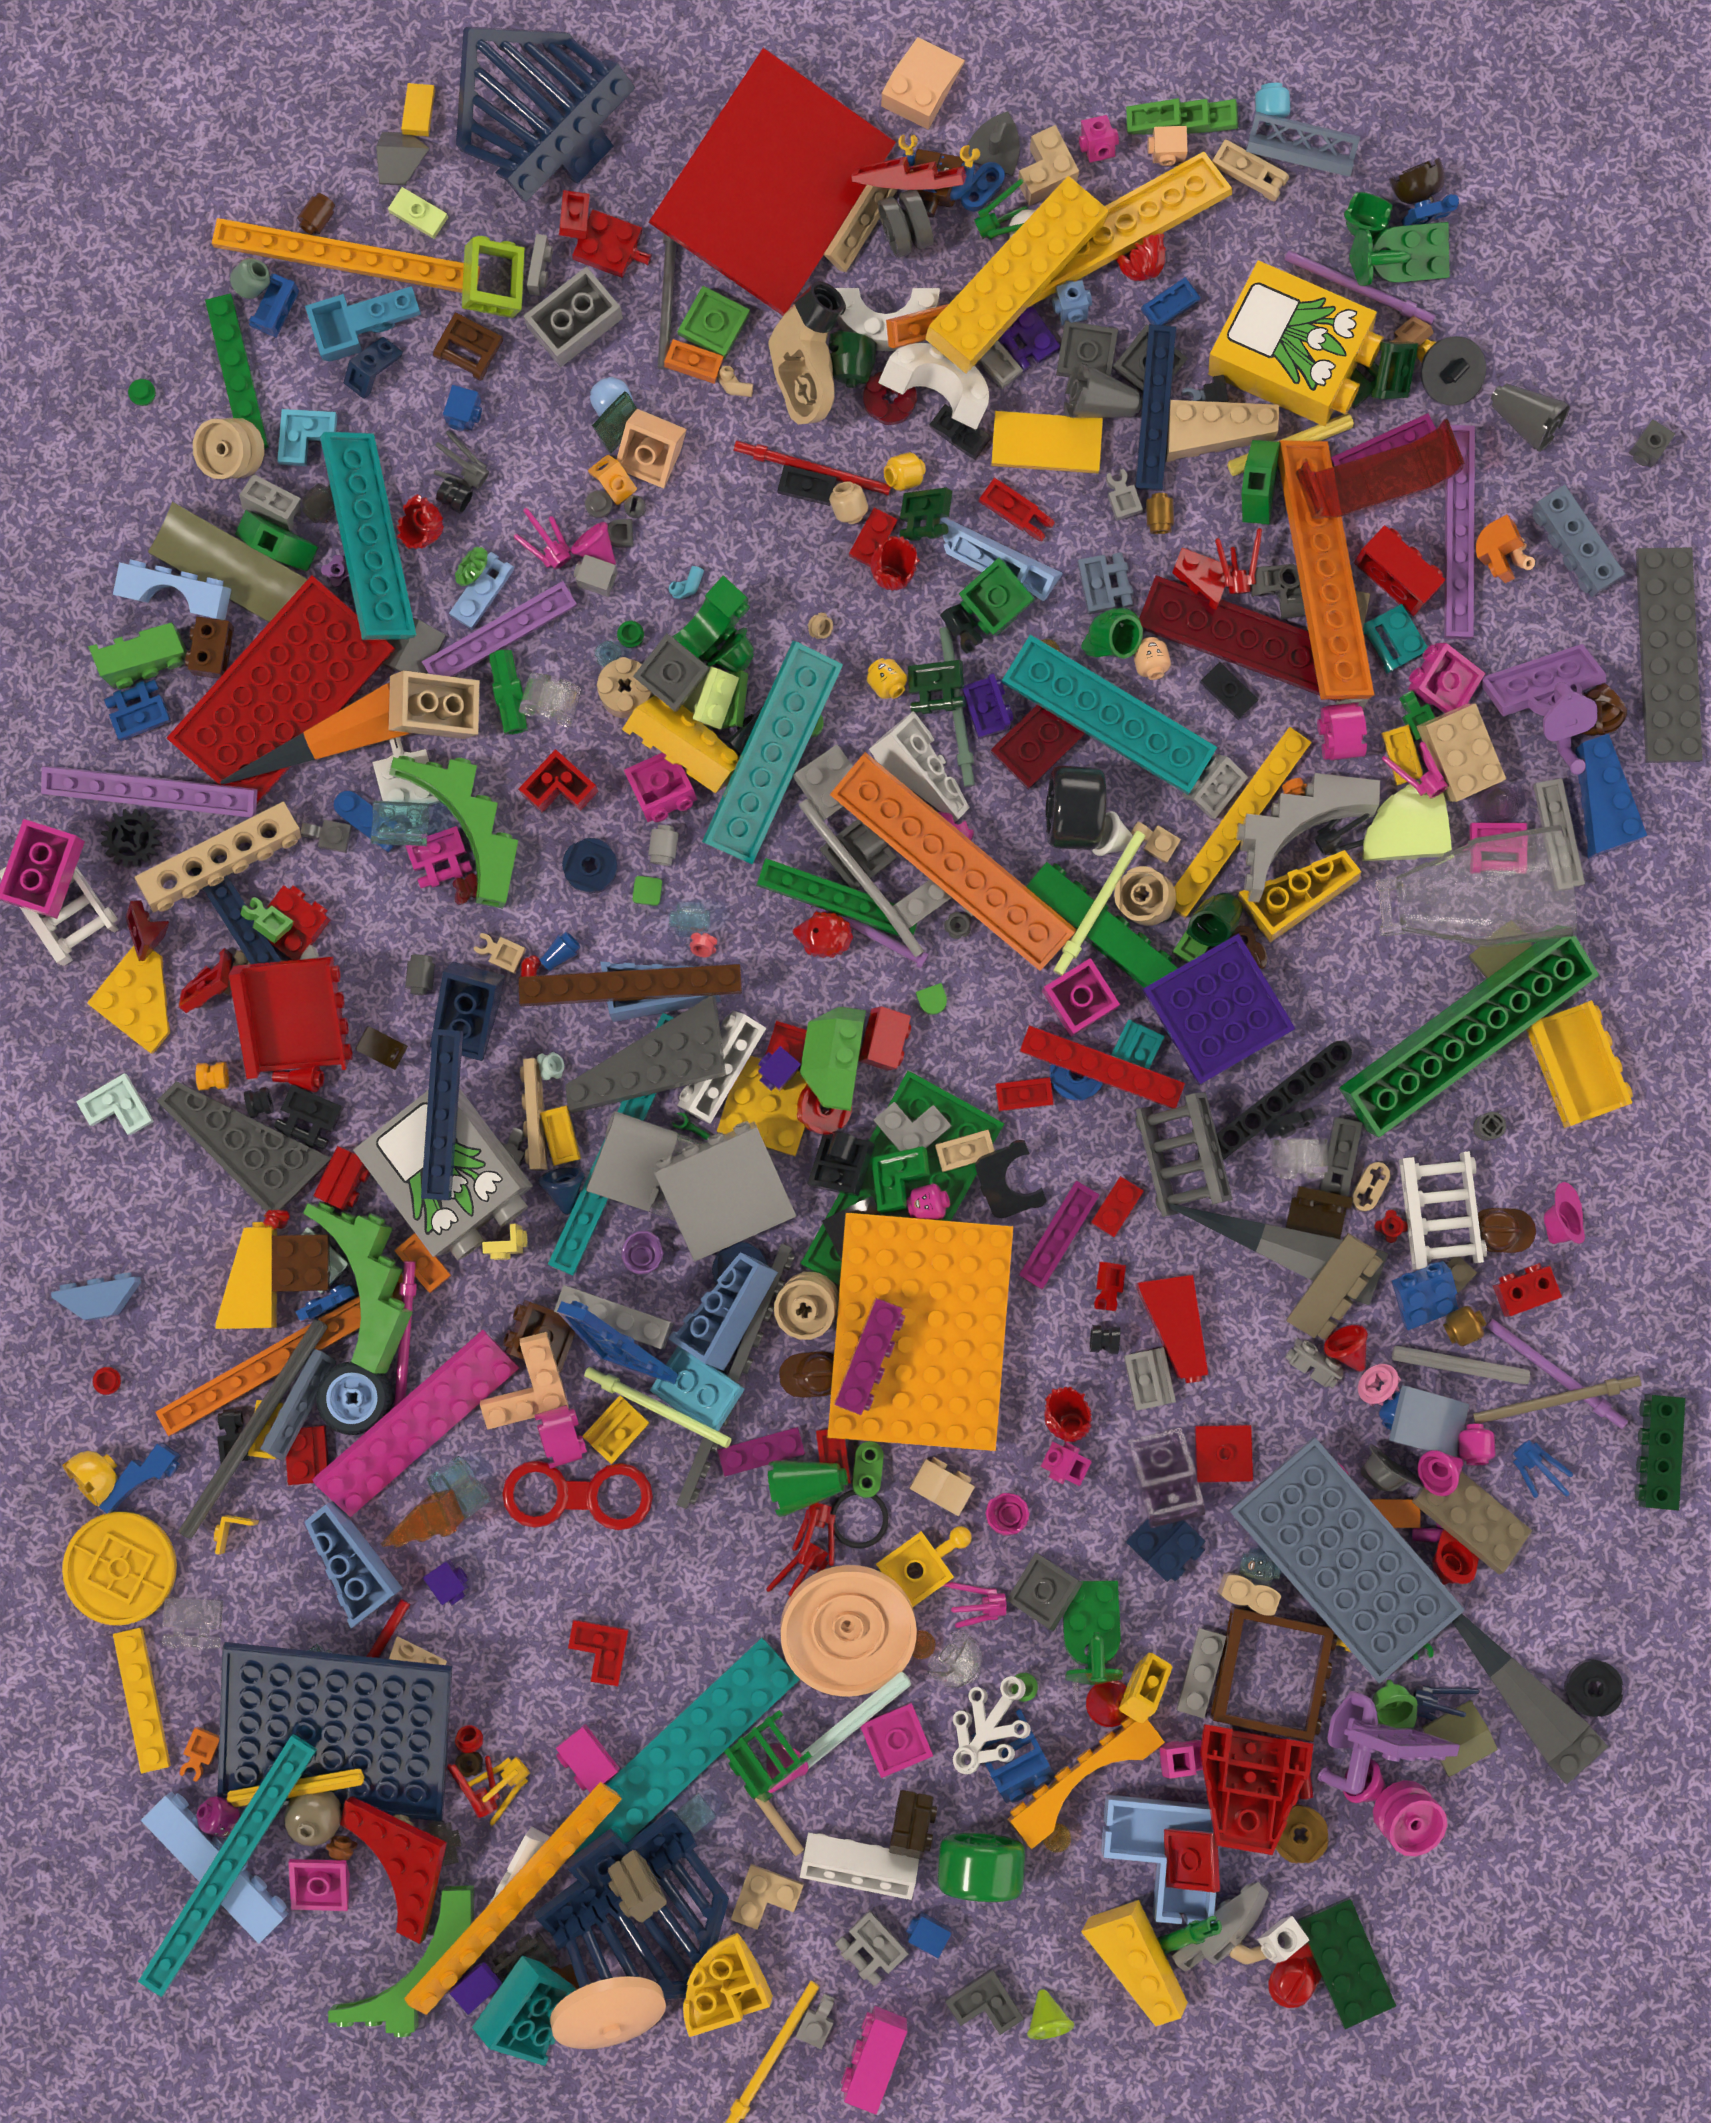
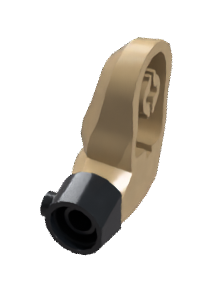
[768,281,846,425]

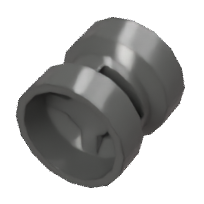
[1473,1112,1506,1141]

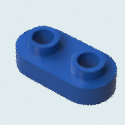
[960,162,1005,212]

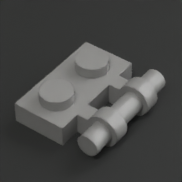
[835,1909,909,1986]

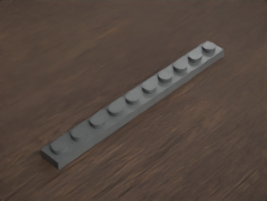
[676,1243,795,1509]

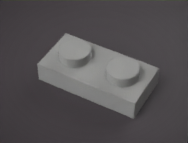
[527,234,553,296]

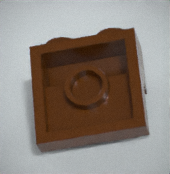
[503,1299,576,1373]

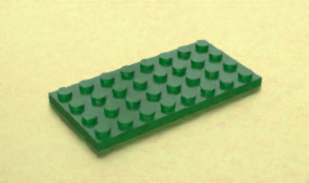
[800,1071,1005,1286]

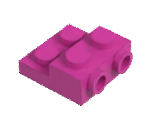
[1408,643,1485,713]
[624,752,697,822]

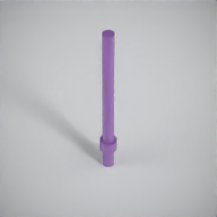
[1284,250,1436,325]
[1486,1318,1628,1429]

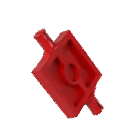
[572,209,652,278]

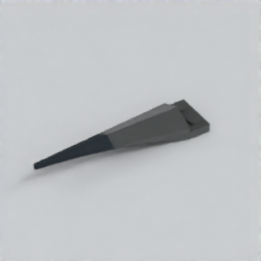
[1169,1204,1388,1305]
[1452,1613,1609,1784]

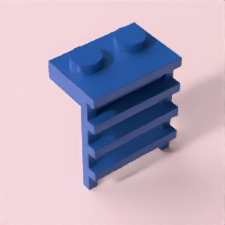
[971,1709,1055,1803]

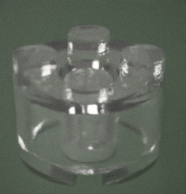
[519,673,581,727]
[1271,1138,1328,1179]

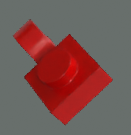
[1094,1262,1126,1311]

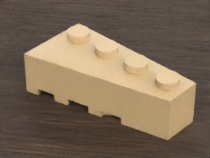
[1166,400,1279,462]

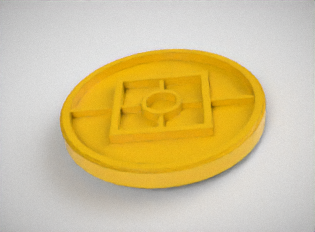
[62,1511,177,1625]

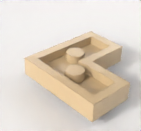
[731,1864,804,1930]

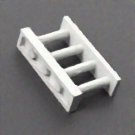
[0,866,119,966]
[1399,1151,1487,1270]

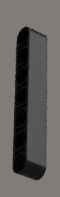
[1195,1041,1352,1160]

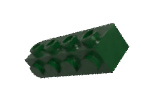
[1635,1394,1686,1511]

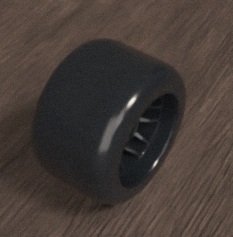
[1045,766,1107,850]

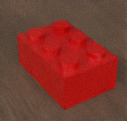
[1354,525,1446,617]

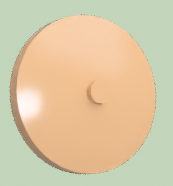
[550,1976,666,2049]

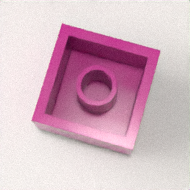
[1042,958,1120,1037]

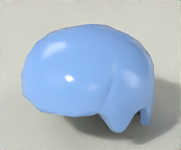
[590,377,633,422]

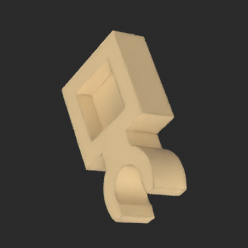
[474,933,526,974]

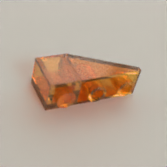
[381,1489,465,1547]

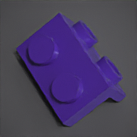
[962,673,1013,739]

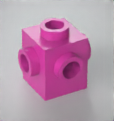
[1079,115,1119,162]
[1040,1442,1092,1486]

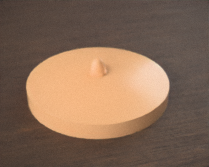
[780,1565,917,1697]

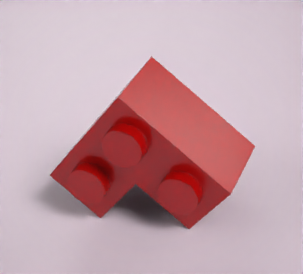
[518,749,599,813]

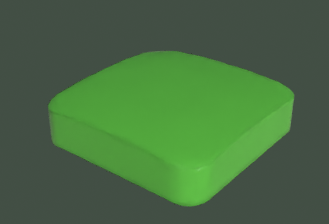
[632,876,662,906]

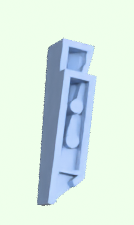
[939,518,1063,601]

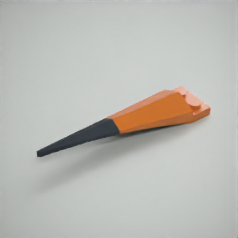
[220,683,412,784]

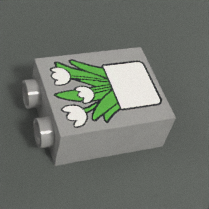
[353,1088,533,1261]

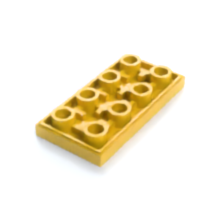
[991,411,1103,474]

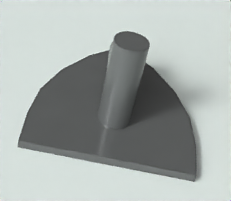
[968,111,1020,176]

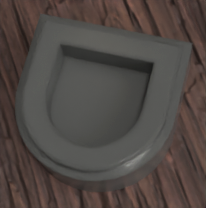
[608,519,634,548]

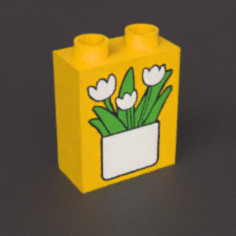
[1208,260,1384,427]

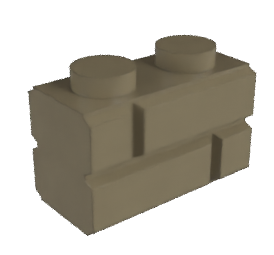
[608,1850,667,1922]

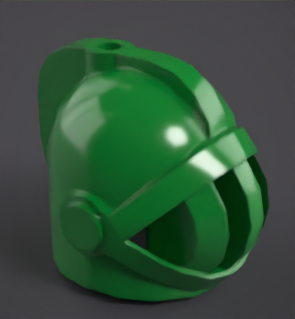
[1081,608,1143,659]

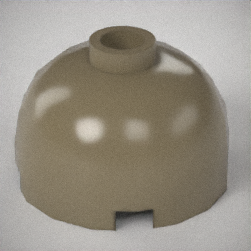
[284,1791,342,1847]

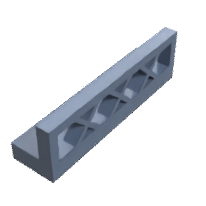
[1246,111,1360,177]

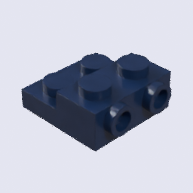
[1125,1501,1206,1582]

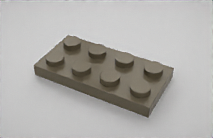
[1412,1471,1532,1575]

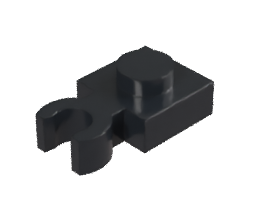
[1265,1108,1317,1139]

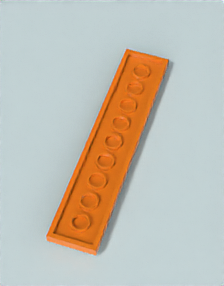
[1278,440,1374,700]
[830,752,1077,971]

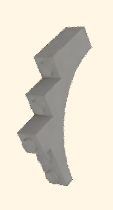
[1236,773,1380,902]

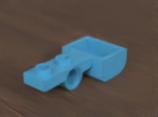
[305,286,421,361]

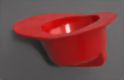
[1432,1529,1479,1585]
[1268,1943,1321,2008]

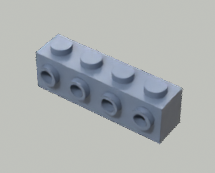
[1532,484,1625,598]

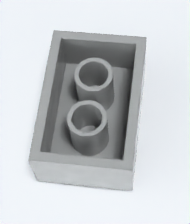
[523,266,623,368]

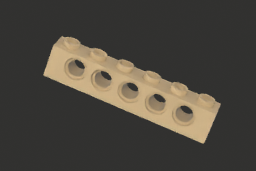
[134,801,301,913]

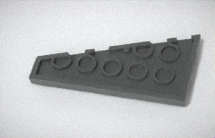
[156,1081,331,1212]

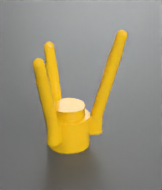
[467,1756,530,1826]

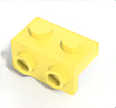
[482,1224,528,1260]

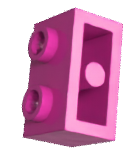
[556,1723,620,1793]

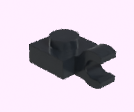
[940,603,983,654]

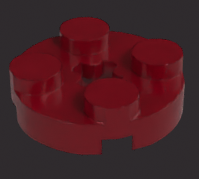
[863,371,917,425]

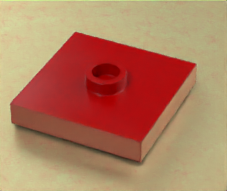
[1195,1425,1253,1482]
[1164,1828,1220,1893]

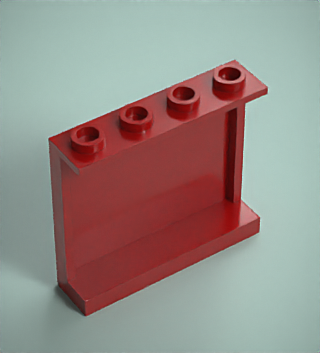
[229,957,353,1079]

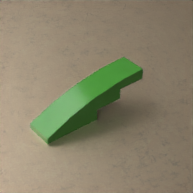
[1126,98,1238,135]

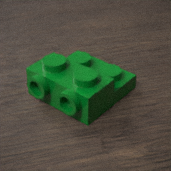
[959,557,1036,636]

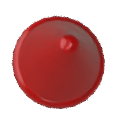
[1324,1324,1368,1372]
[1086,1680,1128,1727]

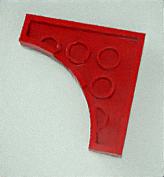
[340,1796,447,1944]

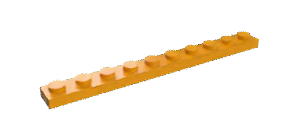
[212,218,481,293]
[404,1782,622,2015]

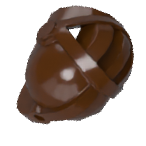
[1580,683,1627,736]

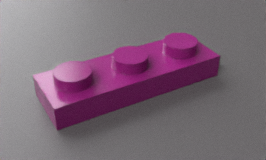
[717,1427,805,1477]

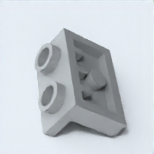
[1182,754,1248,819]

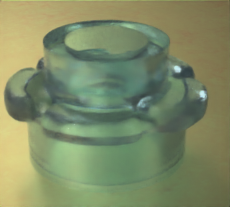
[595,641,622,667]

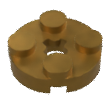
[1276,1804,1329,1864]

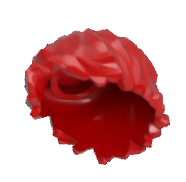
[1116,233,1166,281]
[397,494,444,549]
[871,536,920,591]
[1044,1387,1092,1442]

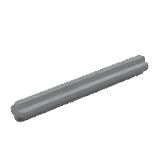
[1392,1346,1530,1385]

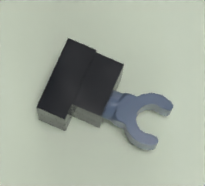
[1181,375,1229,402]

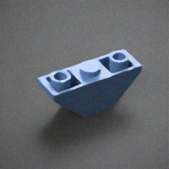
[51,1272,141,1320]

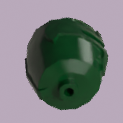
[829,331,877,388]
[1186,892,1243,946]

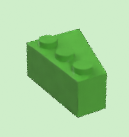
[88,622,187,689]

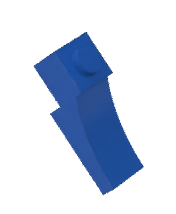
[99,1443,181,1514]

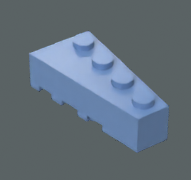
[600,962,721,1022]
[668,1252,778,1370]
[304,1501,403,1628]

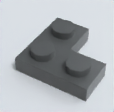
[945,1968,1024,2035]

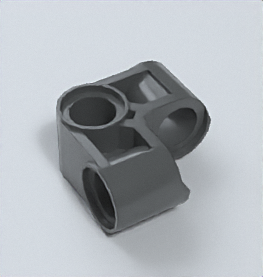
[1248,564,1306,619]

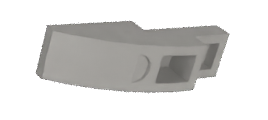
[1172,1881,1269,1972]

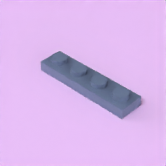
[260,1349,337,1461]

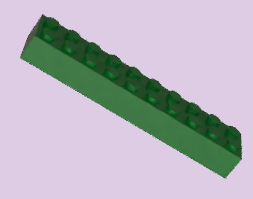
[1339,927,1599,1138]

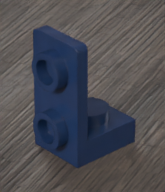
[343,337,403,399]

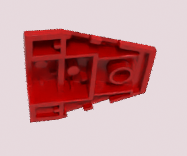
[1200,1724,1314,1855]

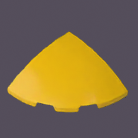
[683,1933,773,2037]

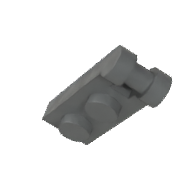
[1319,1117,1363,1196]

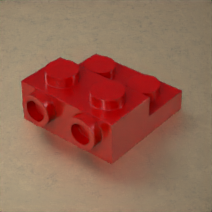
[267,885,331,960]

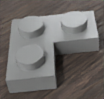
[873,1102,951,1151]

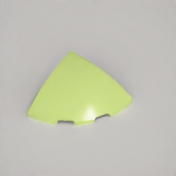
[1362,780,1452,861]

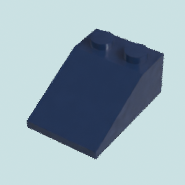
[430,962,505,1061]

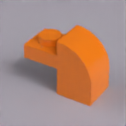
[1476,514,1525,584]

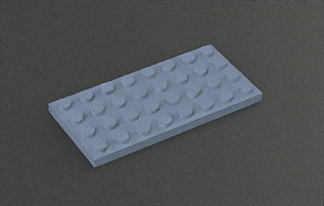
[1229,1437,1465,1684]

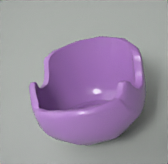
[621,1231,664,1275]

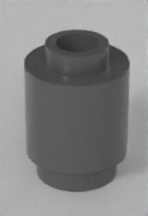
[405,954,435,995]

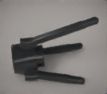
[1314,813,1370,856]

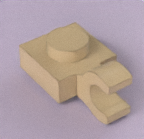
[1131,822,1181,864]

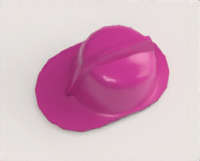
[1544,1182,1585,1244]

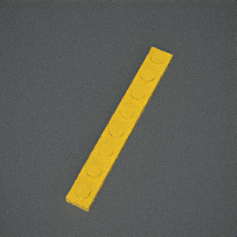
[1173,727,1312,918]

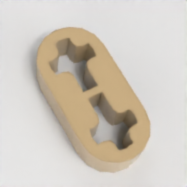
[1351,1162,1390,1212]

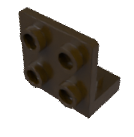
[1285,1186,1353,1239]

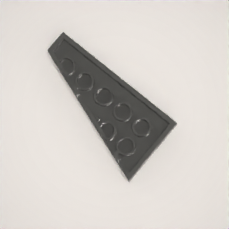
[565,995,726,1113]

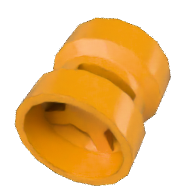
[195,1062,229,1091]

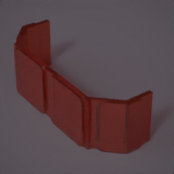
[1296,418,1465,519]

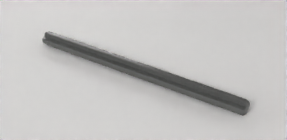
[179,1319,328,1539]

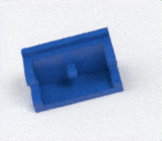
[249,273,299,338]

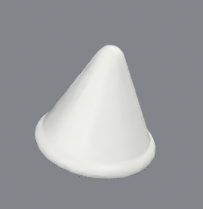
[1092,811,1133,856]

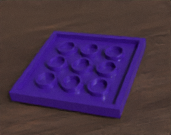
[1142,934,1296,1085]

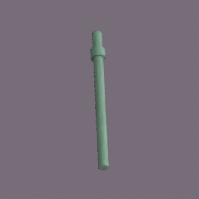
[939,627,975,787]

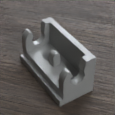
[239,474,301,532]

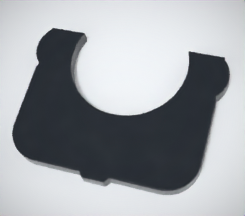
[975,1140,1047,1218]

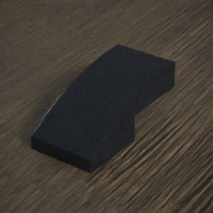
[929,404,991,460]

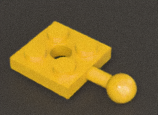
[876,1526,972,1608]

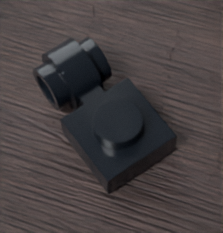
[217,1408,250,1464]

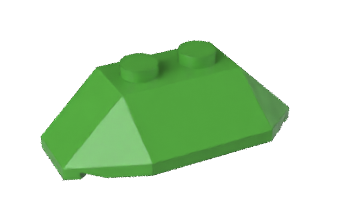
[800,1007,866,1111]

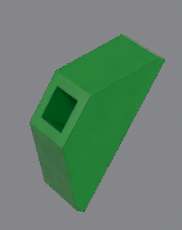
[1241,440,1280,525]
[235,509,319,571]

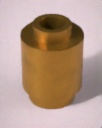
[1146,493,1174,534]

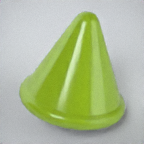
[1027,1989,1075,2040]

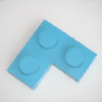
[278,409,337,466]

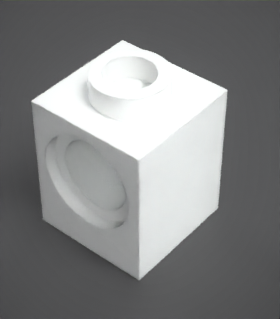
[1257,1916,1309,1963]

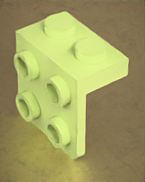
[683,667,739,730]

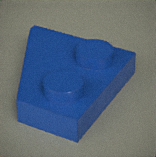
[295,1283,359,1322]

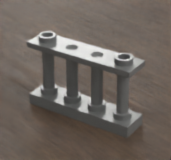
[1135,1092,1233,1217]

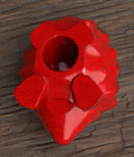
[792,911,853,958]

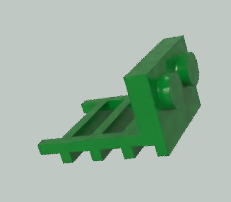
[724,1710,813,1802]

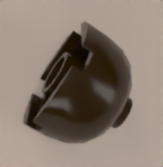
[1389,157,1445,204]

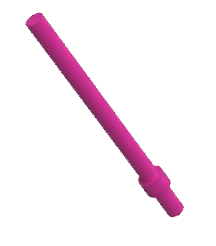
[394,1261,417,1407]

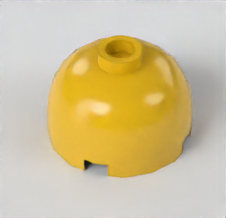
[62,1451,118,1507]

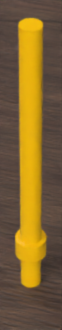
[725,1981,820,2123]

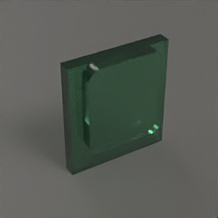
[592,391,637,453]

